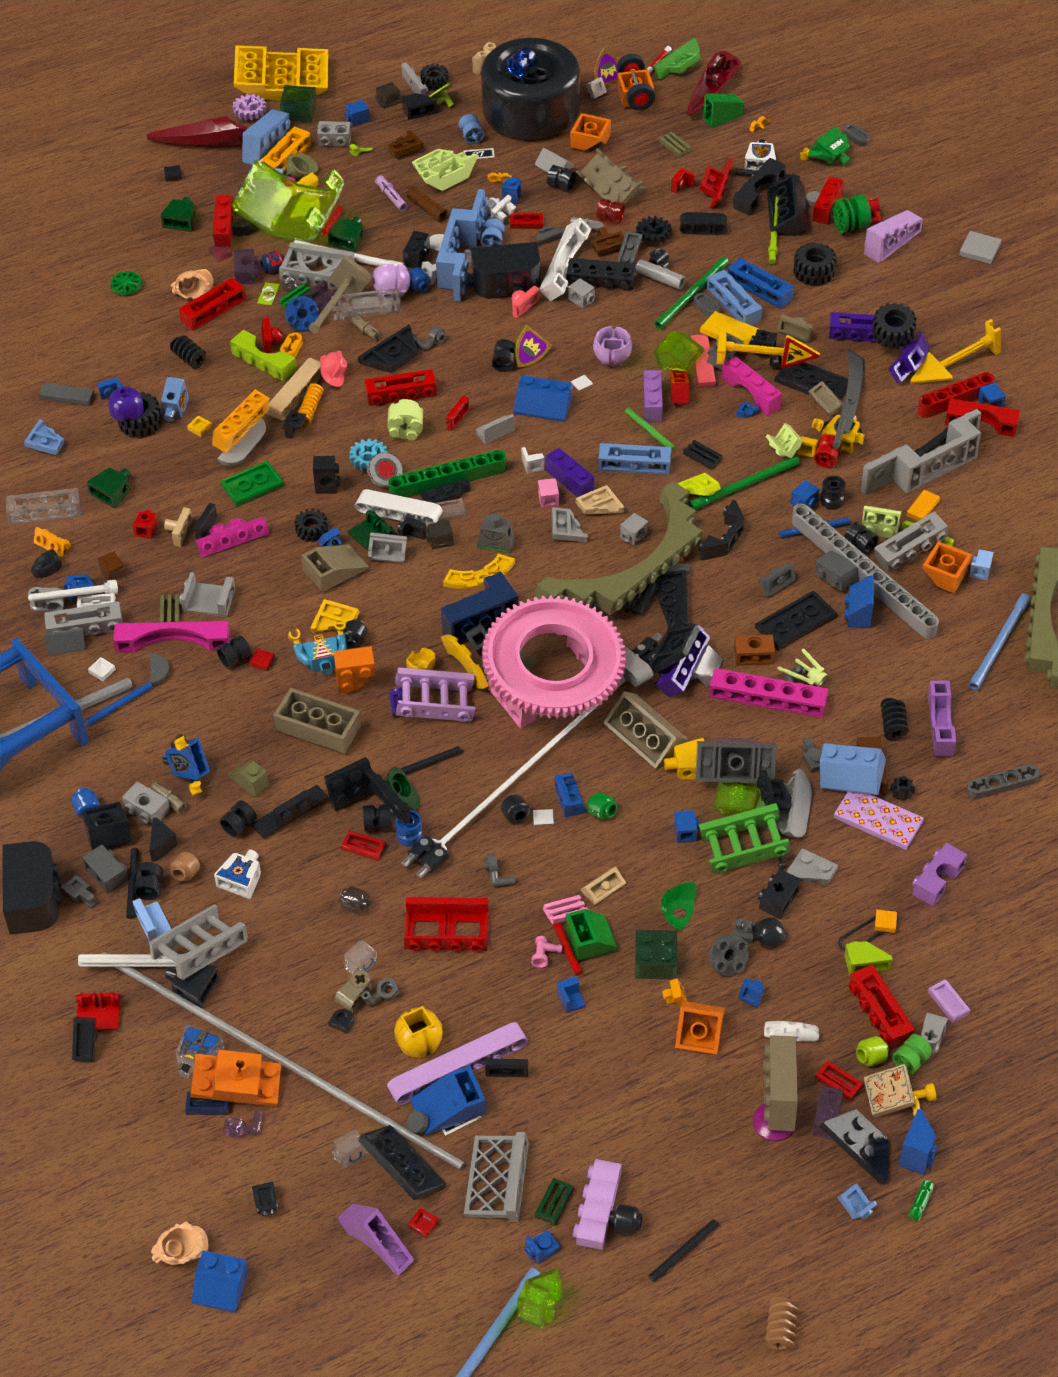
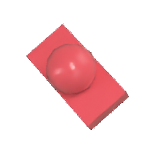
[511,286,539,318]

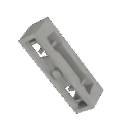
[874,511,948,573]
[44,601,123,636]

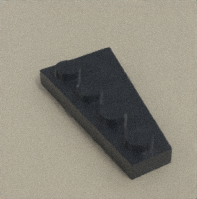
[655,570,688,627]

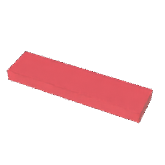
[690,334,716,387]

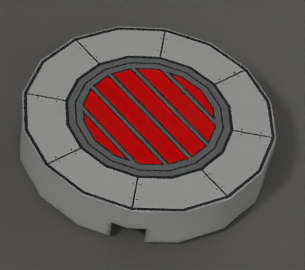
[367,452,403,488]

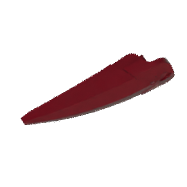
[686,51,741,116]
[146,116,247,147]

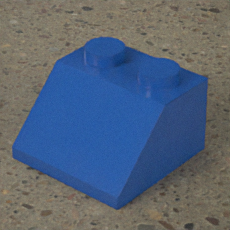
[844,575,874,628]
[899,1109,937,1175]
[191,1250,249,1313]

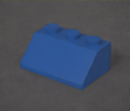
[514,375,572,422]

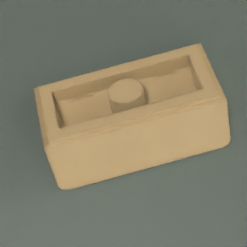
[580,866,626,905]

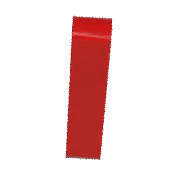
[917,372,994,418]

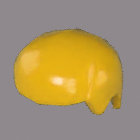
[406,648,435,670]

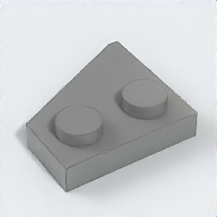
[787,848,838,884]

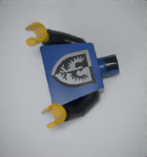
[162,734,210,795]

